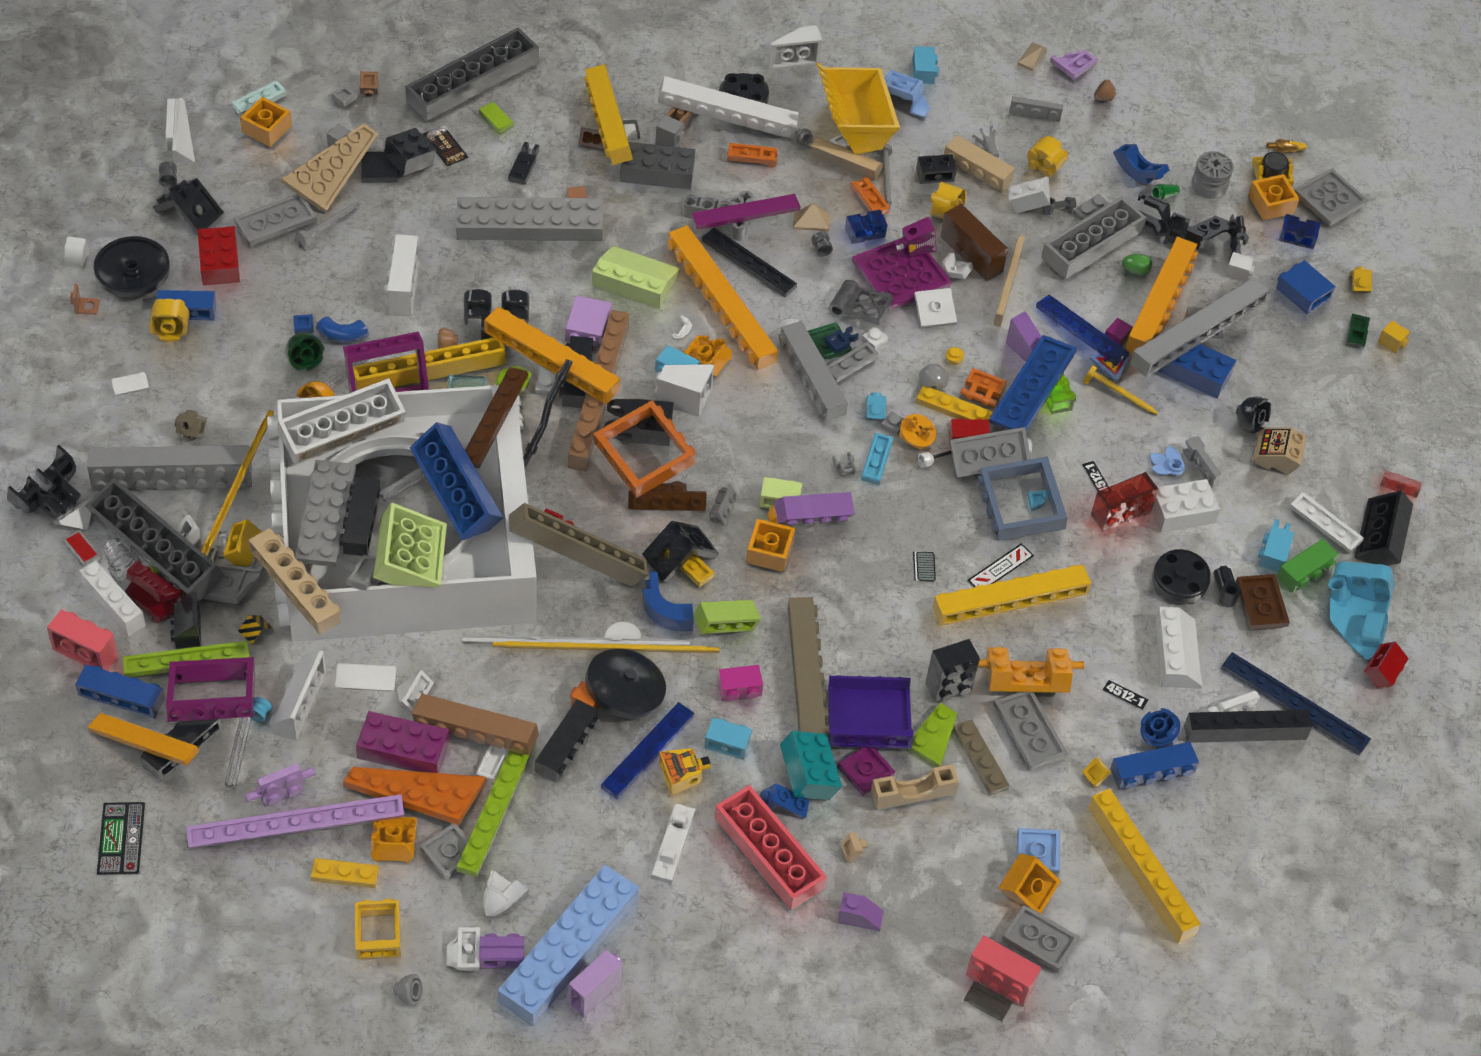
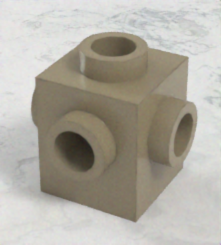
[175,410,208,439]

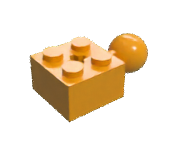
[746,505,795,572]

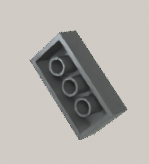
[620,142,695,190]

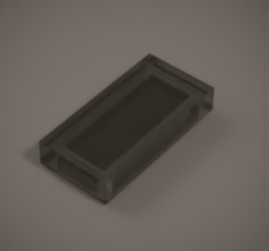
[964,980,1013,1022]

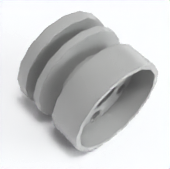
[1191,151,1234,199]

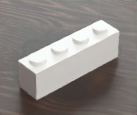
[79,561,146,637]

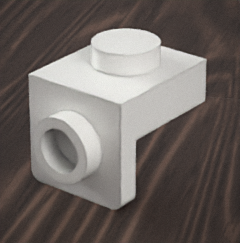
[942,253,973,279]

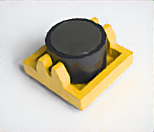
[1251,152,1294,186]

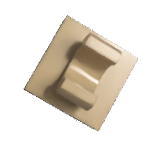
[840,832,868,862]

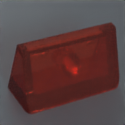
[1380,470,1422,498]

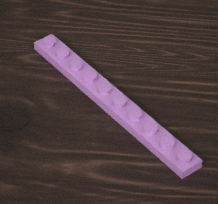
[186,794,404,849]

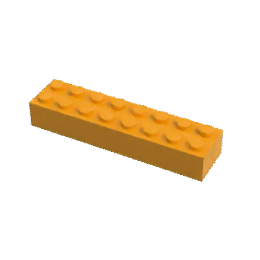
[1124,237,1198,362]

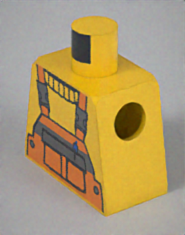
[659,748,711,796]

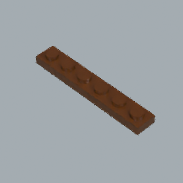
[465,367,528,469]

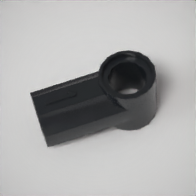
[1213,566,1240,607]

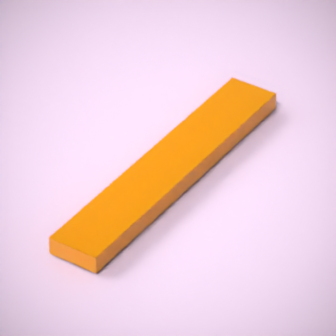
[87,712,199,766]

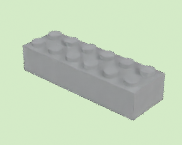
[1041,196,1147,280]

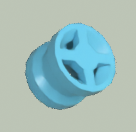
[246,697,272,723]

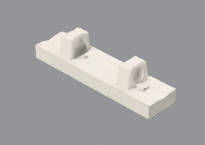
[651,803,695,884]

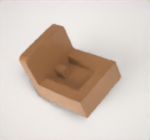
[359,71,378,96]

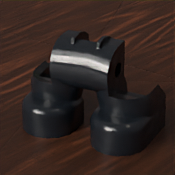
[464,289,530,340]
[7,445,81,519]

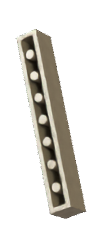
[509,503,648,587]
[788,597,829,737]

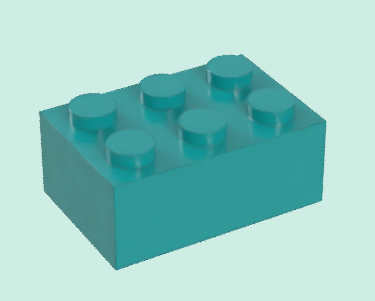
[780,731,842,800]

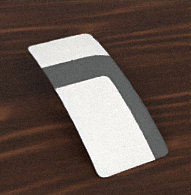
[622,115,640,140]

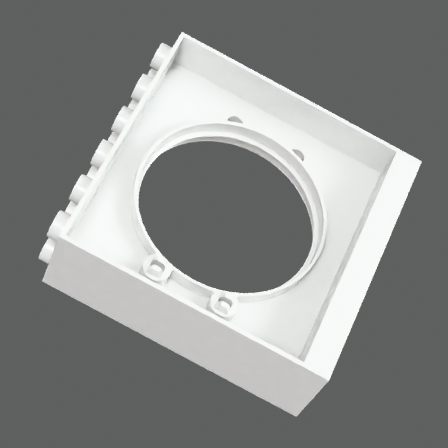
[267,385,536,642]

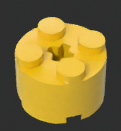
[1027,136,1068,178]
[930,182,967,220]
[149,299,189,342]

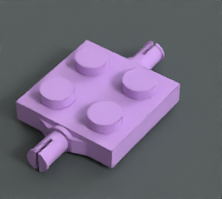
[245,763,316,807]

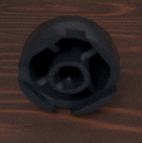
[1236,396,1271,435]

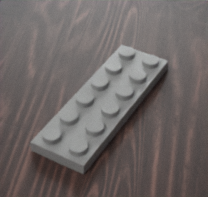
[295,460,356,567]

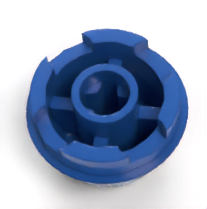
[1140,708,1180,748]

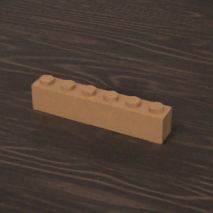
[412,694,539,755]

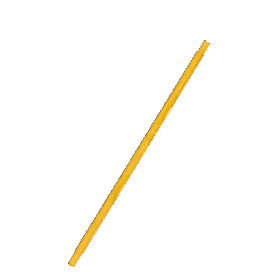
[182,409,274,599]
[492,641,720,653]

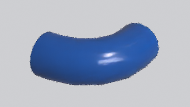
[316,316,369,343]

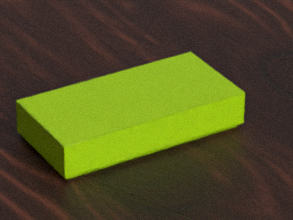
[479,102,514,134]

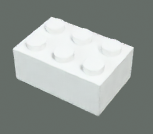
[1149,479,1220,532]

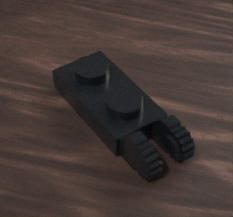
[508,142,540,185]

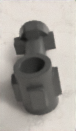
[1042,197,1076,215]

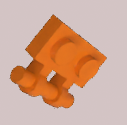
[960,368,1007,408]

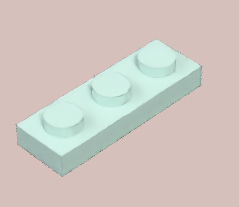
[232,80,287,116]

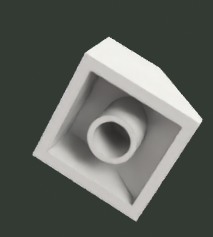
[1009,176,1050,214]

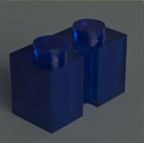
[845,210,888,244]
[1279,214,1321,249]

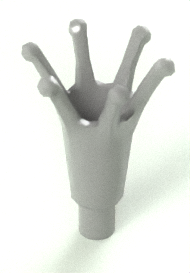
[972,125,999,158]

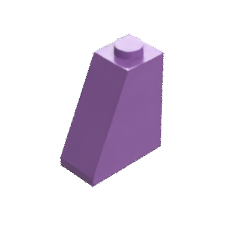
[1006,311,1042,362]

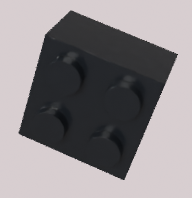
[384,128,436,176]

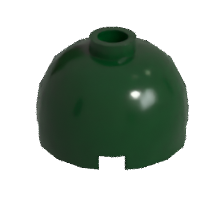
[285,332,325,371]

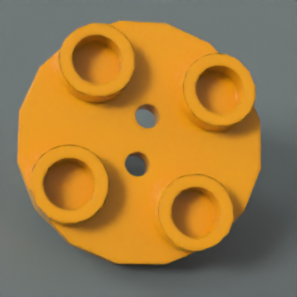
[899,414,937,450]

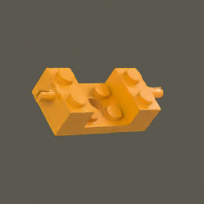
[978,647,1084,693]

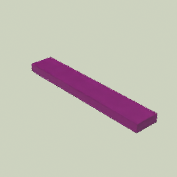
[691,194,801,230]

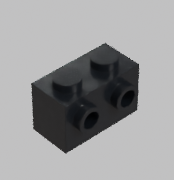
[916,154,957,184]

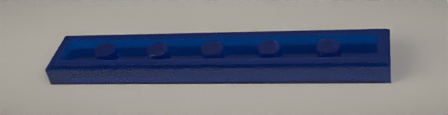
[1036,295,1129,365]
[601,702,695,799]

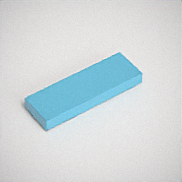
[861,433,894,485]

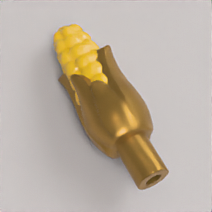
[1266,139,1307,153]

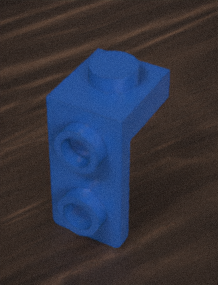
[759,783,809,819]

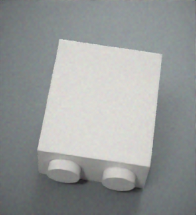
[654,364,714,417]

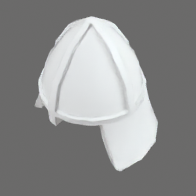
[483,870,529,917]

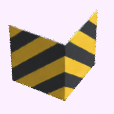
[238,615,274,644]

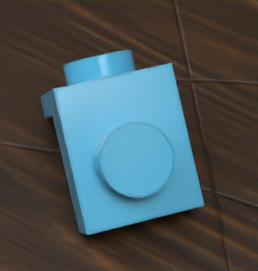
[866,393,886,420]

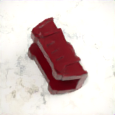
[125,560,182,623]

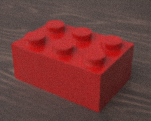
[197,226,240,286]

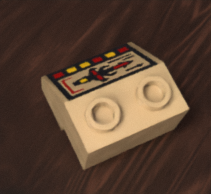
[1252,427,1307,475]

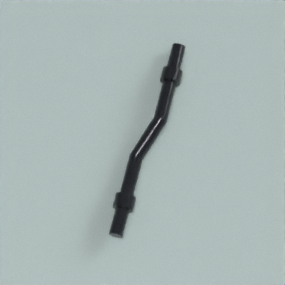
[523,359,573,467]

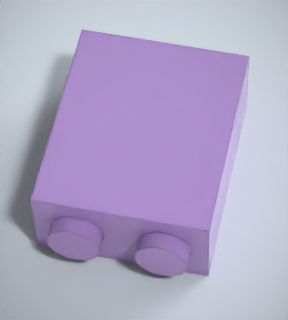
[565,296,612,348]
[568,949,622,1017]

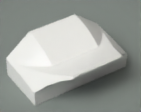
[447,927,480,971]

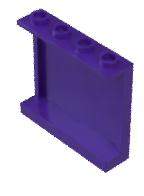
[828,675,913,749]

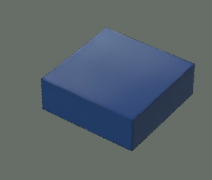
[293,314,314,334]

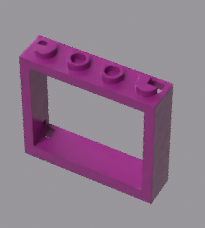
[343,331,429,393]
[166,657,255,722]

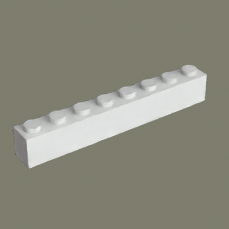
[657,76,798,139]

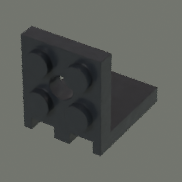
[153,178,224,236]
[642,520,719,583]

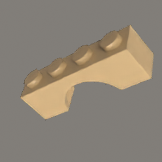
[870,764,959,810]

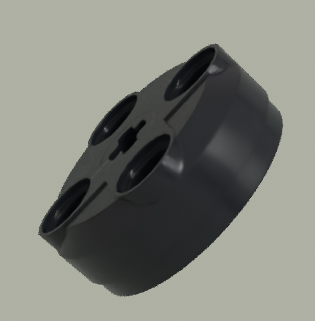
[719,73,769,104]
[1152,549,1211,605]

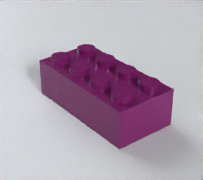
[356,711,450,773]

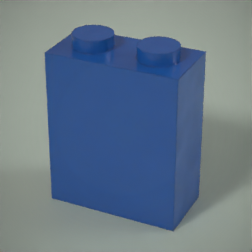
[1276,260,1336,314]

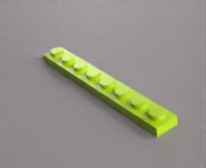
[457,745,535,877]

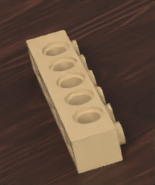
[249,528,341,635]

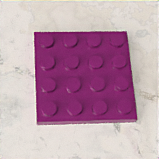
[852,237,952,311]

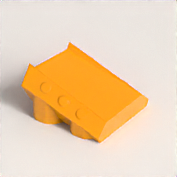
[683,335,732,377]
[371,817,417,864]

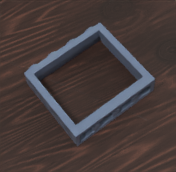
[977,456,1068,541]

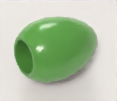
[1122,254,1152,276]

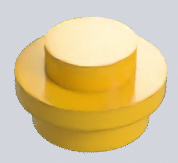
[946,347,964,365]

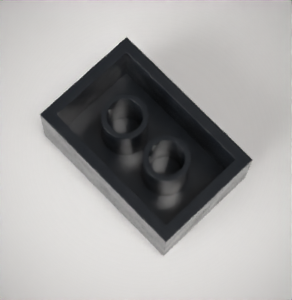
[925,639,980,703]

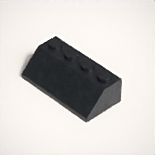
[1355,490,1413,566]

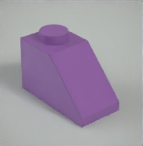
[838,892,884,931]

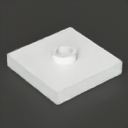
[914,288,957,328]

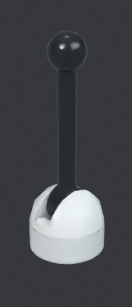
[918,450,952,468]

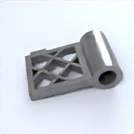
[828,280,894,325]

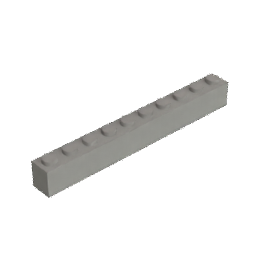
[1130,277,1270,377]

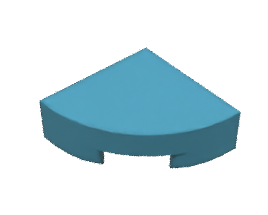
[1027,490,1047,511]

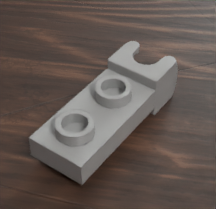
[1182,436,1222,488]

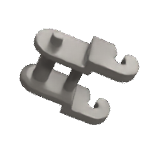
[832,452,857,476]

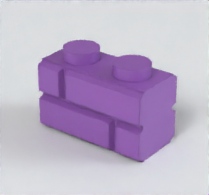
[480,933,524,968]

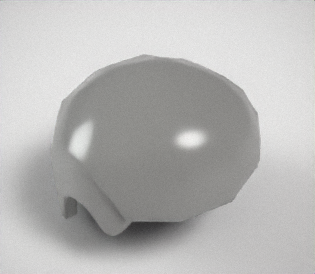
[919,363,949,390]

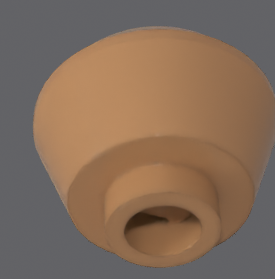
[1094,80,1116,102]
[438,327,458,349]

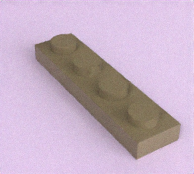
[953,720,1010,796]

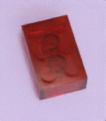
[1091,472,1158,531]

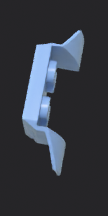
[884,70,930,118]

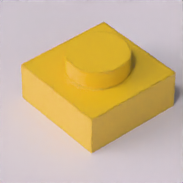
[1082,757,1112,787]

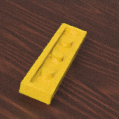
[916,385,993,421]

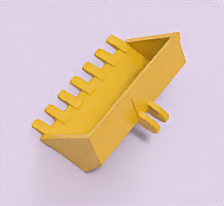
[816,62,900,155]

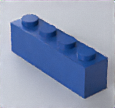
[75,665,165,719]
[1110,742,1199,789]

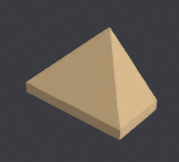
[1017,42,1047,71]
[793,203,830,231]

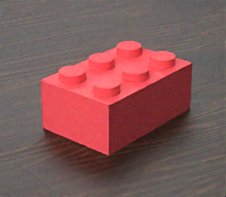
[47,609,119,671]
[966,935,1042,1007]

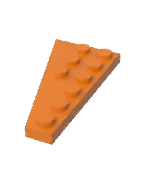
[343,767,486,825]

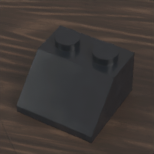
[170,591,201,649]

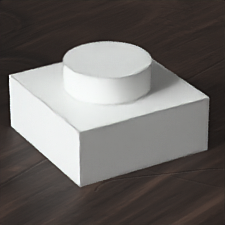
[862,326,888,350]

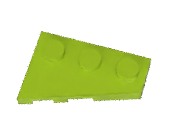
[908,703,957,767]

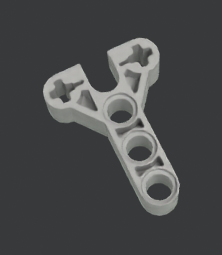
[681,191,754,241]

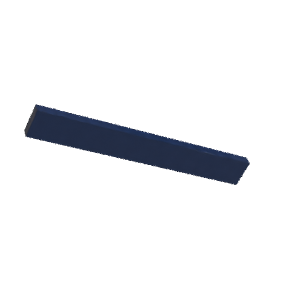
[1221,652,1371,756]

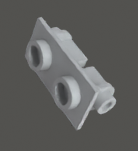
[709,484,737,526]

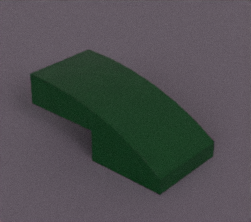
[1346,313,1370,347]

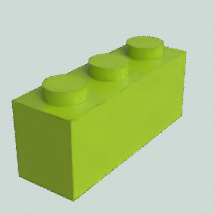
[693,600,761,634]

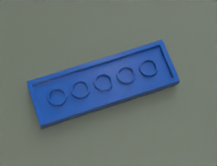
[990,335,1077,432]

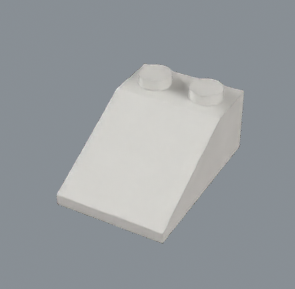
[769,25,822,70]

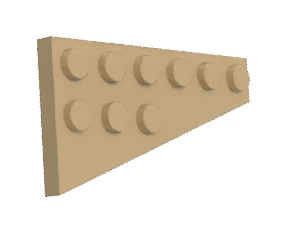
[279,123,379,213]

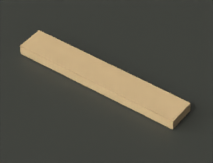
[994,235,1025,327]

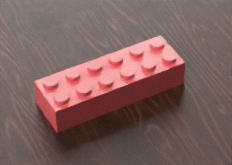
[714,785,827,911]

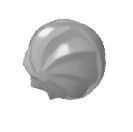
[795,128,813,146]

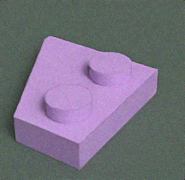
[1050,50,1098,80]

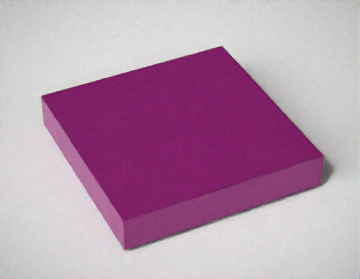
[837,747,896,796]

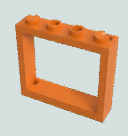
[593,400,696,498]

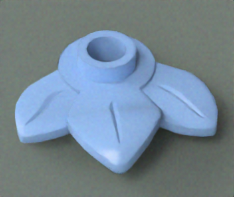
[1150,446,1185,476]

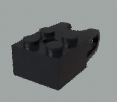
[604,399,674,446]

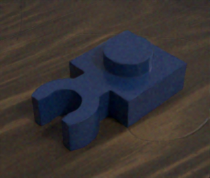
[824,326,859,354]

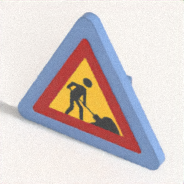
[1090,354,1131,381]

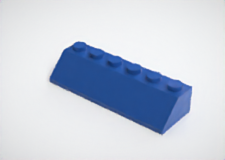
[409,422,504,540]

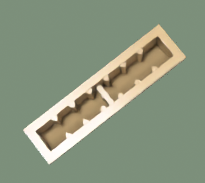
[811,137,883,181]

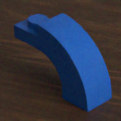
[1113,144,1170,184]

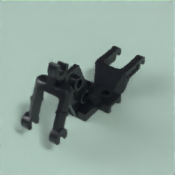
[1137,192,1249,260]

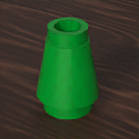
[1152,183,1180,200]

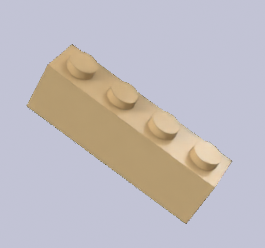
[944,135,1015,192]

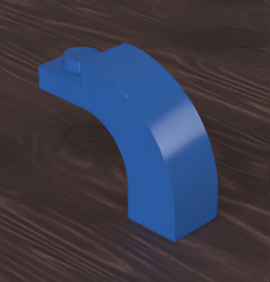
[642,572,694,632]

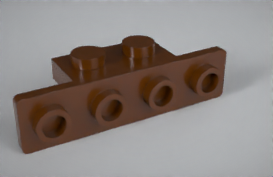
[628,481,707,511]

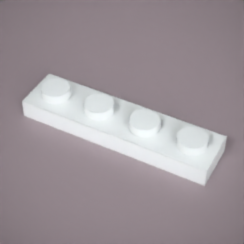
[1290,492,1363,554]

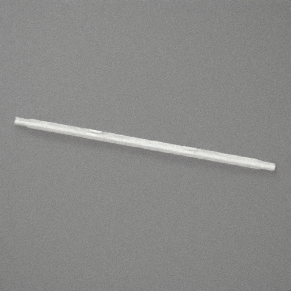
[462,636,690,646]

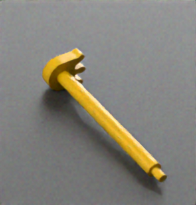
[1083,365,1158,415]

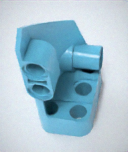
[1328,562,1395,662]

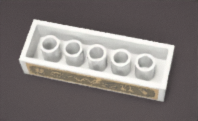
[278,379,406,464]

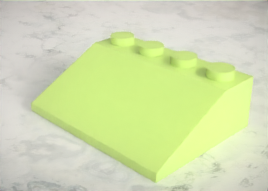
[592,246,681,309]
[373,502,447,587]

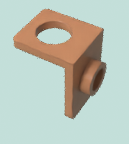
[70,284,100,315]

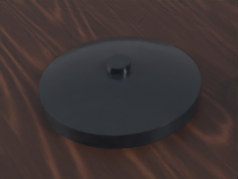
[94,236,170,297]
[585,649,666,719]

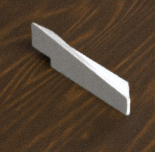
[166,98,195,163]

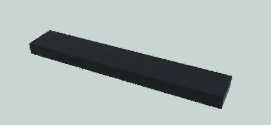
[702,227,797,297]

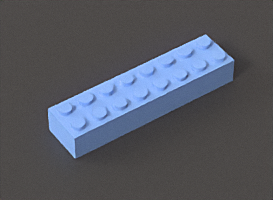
[498,865,640,1026]

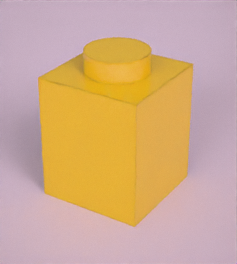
[1378,320,1410,353]

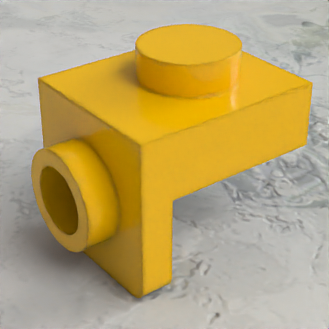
[1349,267,1372,293]

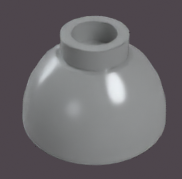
[393,974,423,1005]

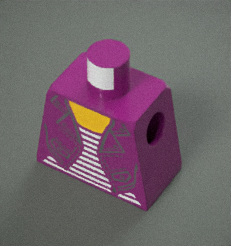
[893,217,937,257]

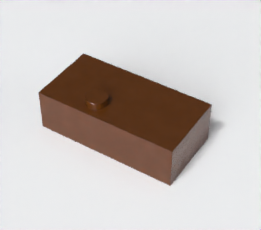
[940,204,1008,281]

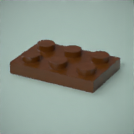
[1236,574,1290,630]

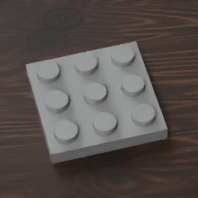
[1294,168,1369,226]

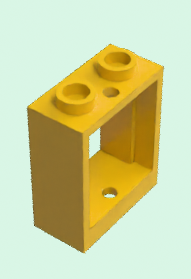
[355,899,401,960]

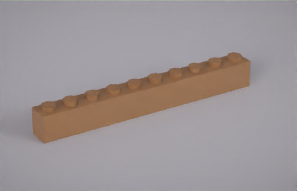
[568,310,630,472]

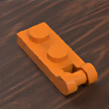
[727,143,778,167]
[850,177,891,218]

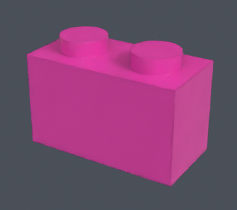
[718,665,763,701]

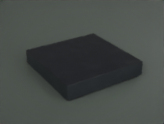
[361,152,398,183]

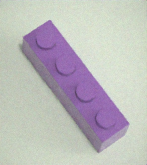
[774,492,855,526]

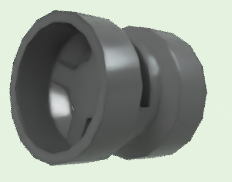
[159,161,177,187]
[811,231,833,257]

